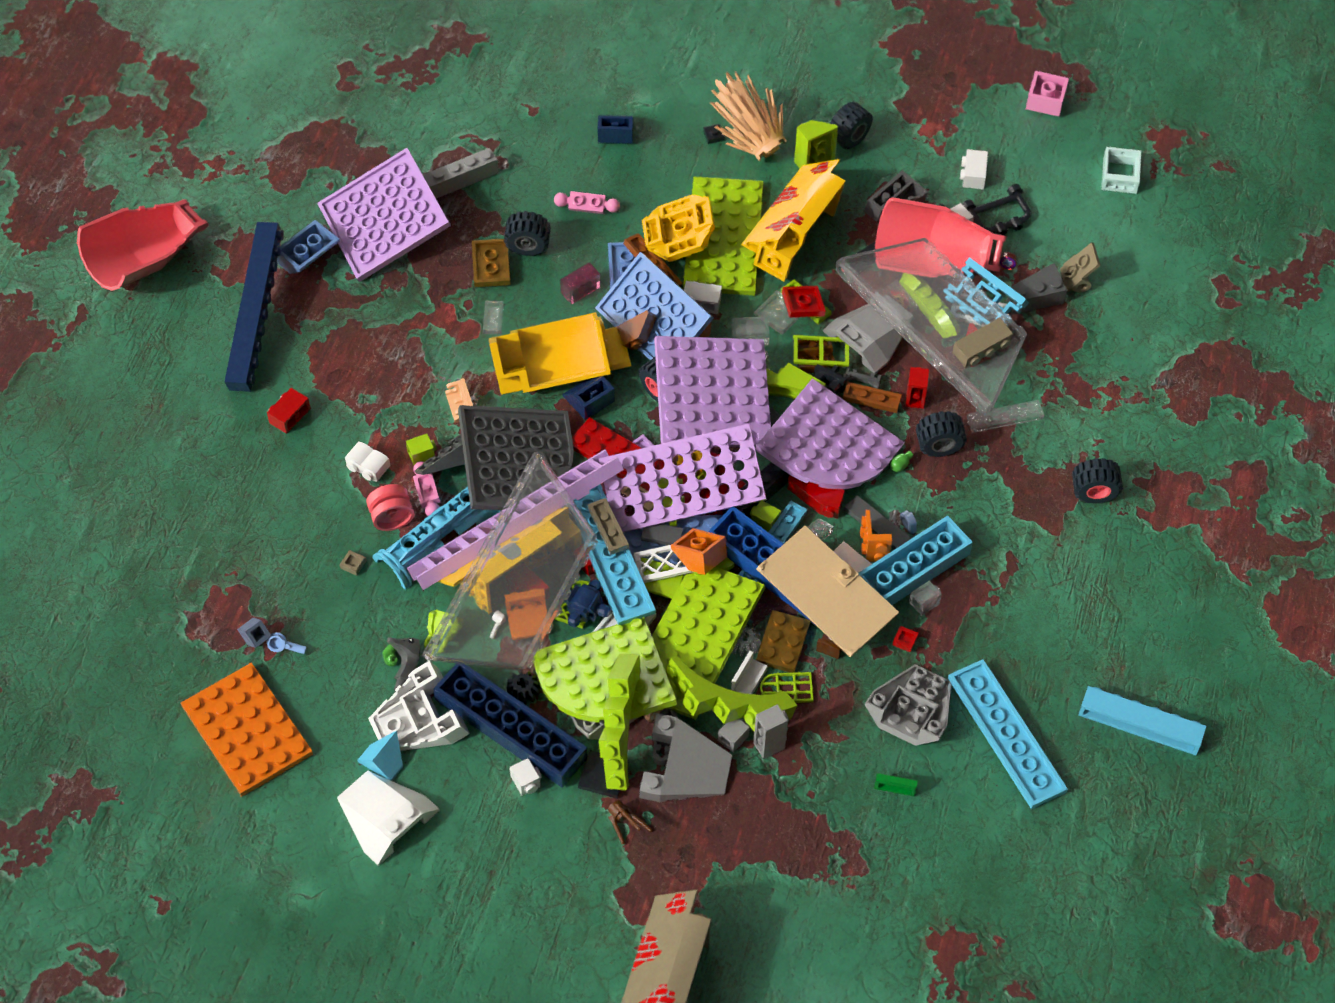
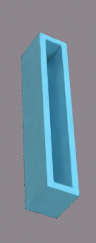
[1079,686,1206,755]

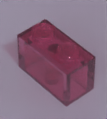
[560,262,600,304]

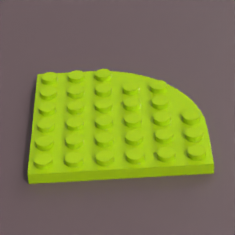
[530,617,677,722]

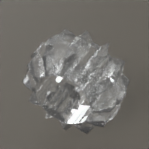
[732,624,761,658]

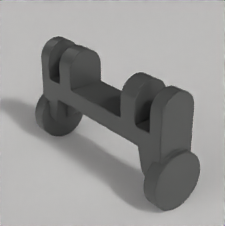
[843,367,882,389]

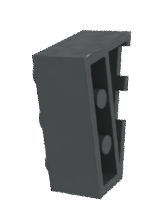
[864,170,928,222]
[1007,263,1067,314]

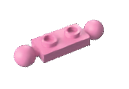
[554,191,620,214]
[413,461,441,516]

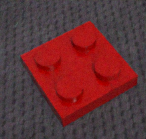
[782,286,826,318]

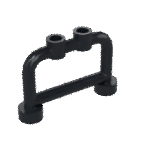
[962,184,1031,236]

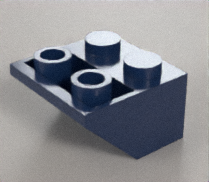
[598,115,633,144]
[563,376,615,420]

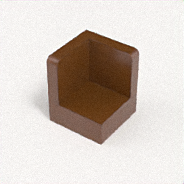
[816,634,842,659]

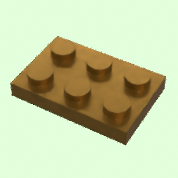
[472,239,510,287]
[756,610,810,673]

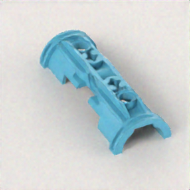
[373,487,503,590]

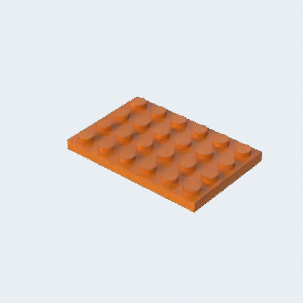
[181,662,313,797]

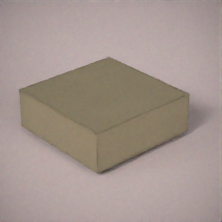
[340,550,367,576]

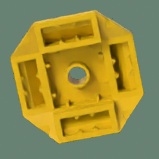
[642,195,715,262]

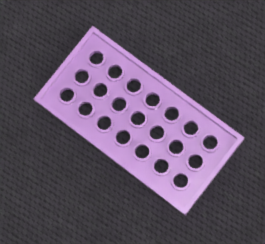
[599,424,767,533]

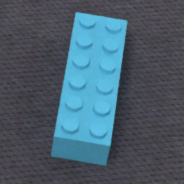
[858,515,973,605]

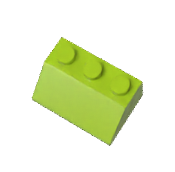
[794,120,838,168]

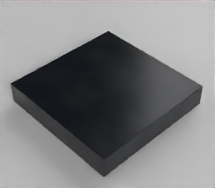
[578,750,629,799]

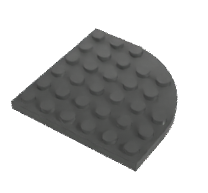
[458,405,573,510]

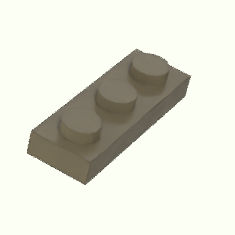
[588,498,629,555]

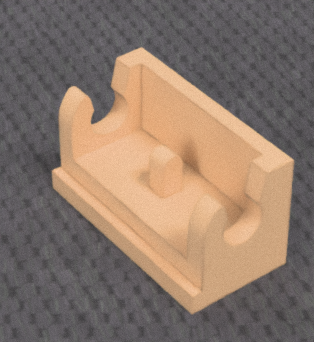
[445,378,473,423]

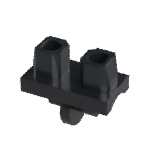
[813,364,846,394]

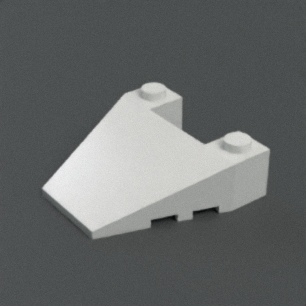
[369,661,470,751]

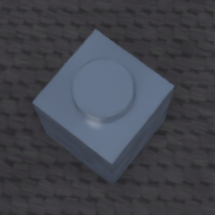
[237,618,271,648]

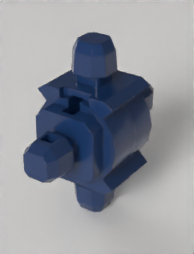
[558,579,611,628]

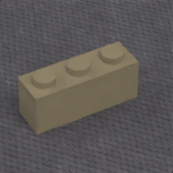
[952,318,1013,368]

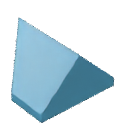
[358,730,403,781]

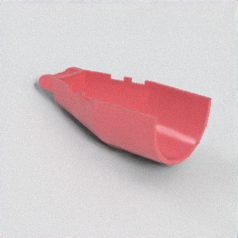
[875,197,1007,279]
[77,199,209,290]

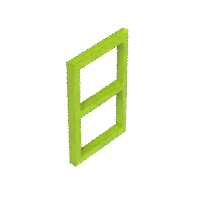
[793,335,849,367]

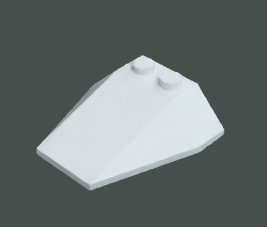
[337,771,440,866]

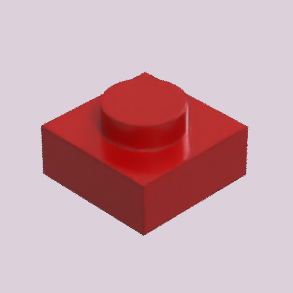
[892,626,919,653]

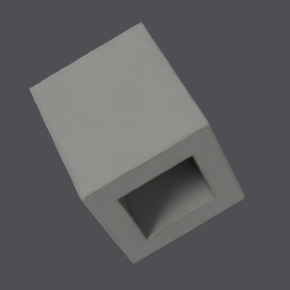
[718,718,750,753]

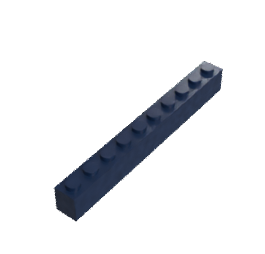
[224,222,284,392]

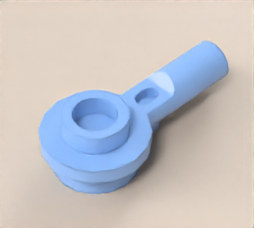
[267,632,307,654]

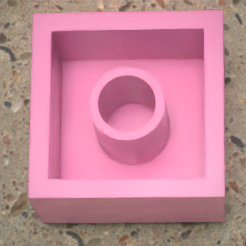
[1026,71,1069,116]

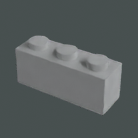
[753,704,789,759]

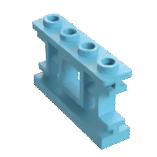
[943,257,1029,326]

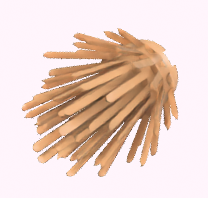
[710,71,787,161]

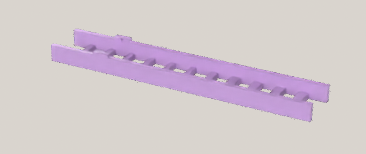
[407,450,624,590]

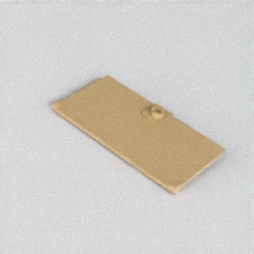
[756,526,899,658]

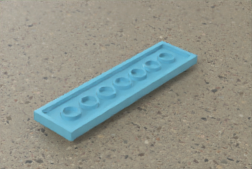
[566,484,656,625]
[948,659,1068,809]

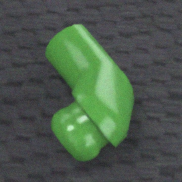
[383,644,398,667]

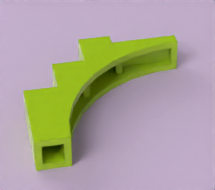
[766,363,826,399]
[599,654,641,790]
[665,656,797,731]

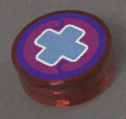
[999,252,1018,270]

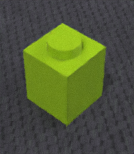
[406,434,437,465]
[750,501,781,532]

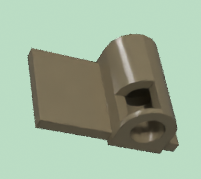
[1060,242,1100,293]

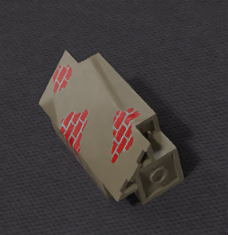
[621,890,711,1003]

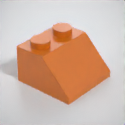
[671,528,727,575]

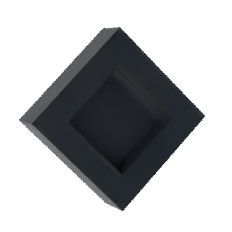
[703,124,725,144]

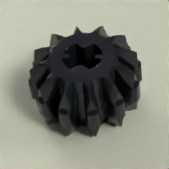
[506,670,541,705]

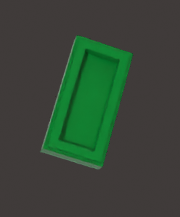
[874,773,918,797]

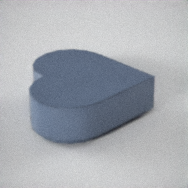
[900,510,917,535]

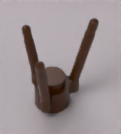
[608,800,653,844]

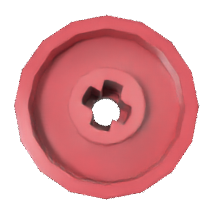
[366,484,414,531]

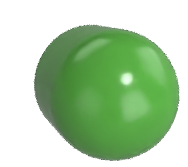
[890,451,913,472]

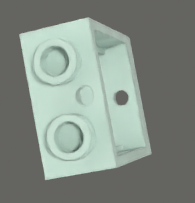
[1101,147,1141,194]

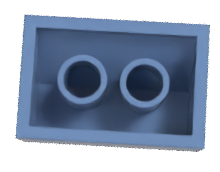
[277,220,340,273]

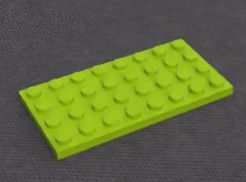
[683,177,763,296]
[652,567,765,720]

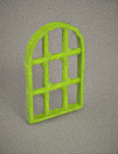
[760,672,813,703]

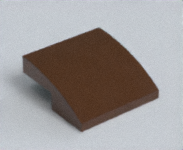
[793,340,835,373]

